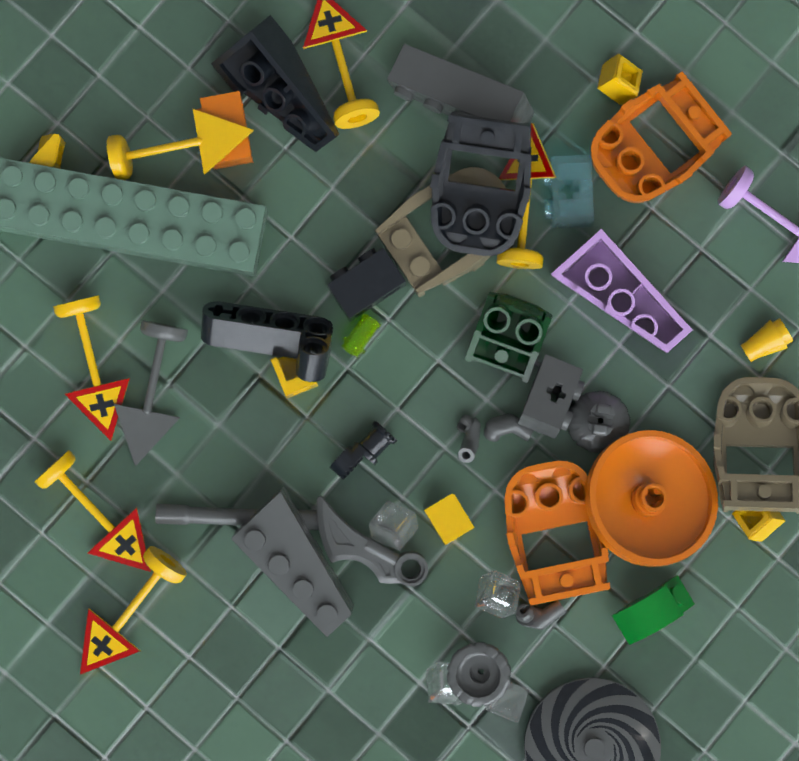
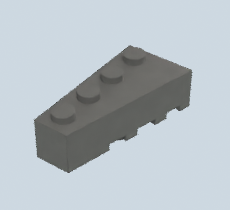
[387,44,534,123]
[231,486,354,637]

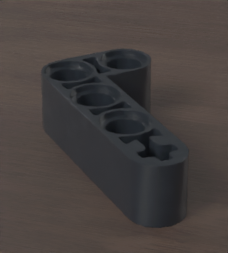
[201,301,333,382]

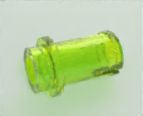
[341,313,381,358]

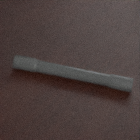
[155,504,319,530]

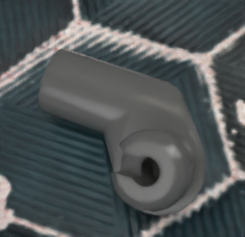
[484,413,533,442]
[457,414,481,463]
[515,600,567,630]

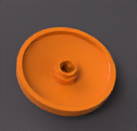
[585,430,718,567]

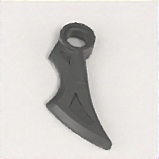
[317,496,428,586]

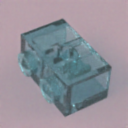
[543,155,594,228]

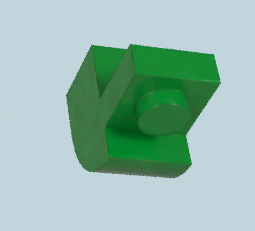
[612,575,695,645]

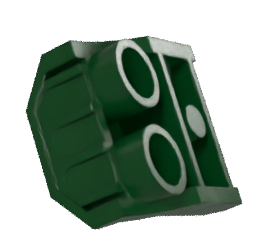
[464,292,553,383]

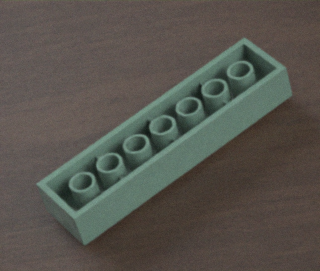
[0,158,268,277]

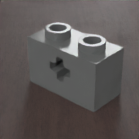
[517,354,585,439]

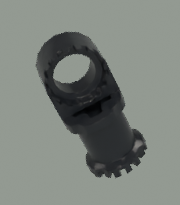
[329,421,397,480]

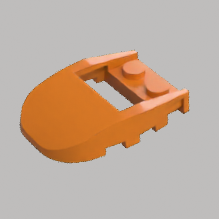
[590,71,732,203]
[505,461,611,606]

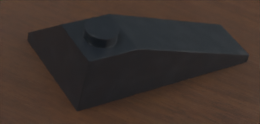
[211,15,339,152]

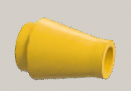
[740,318,793,362]

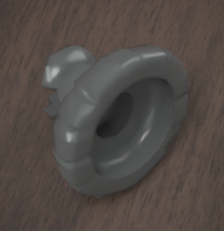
[568,391,630,453]
[447,642,511,707]

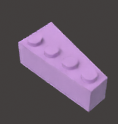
[551,229,693,353]

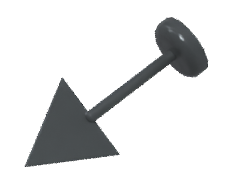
[114,320,188,466]

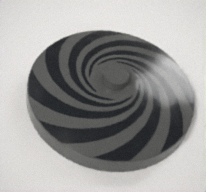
[524,677,661,761]

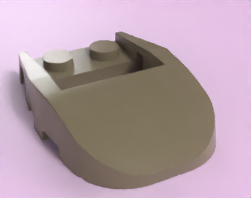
[375,167,506,297]
[713,377,799,514]

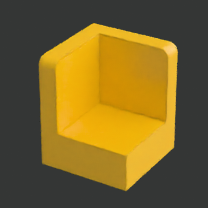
[270,356,318,399]
[424,494,475,545]

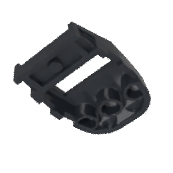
[430,112,531,256]

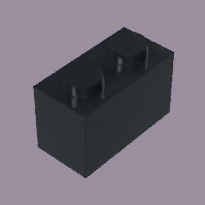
[327,248,406,322]

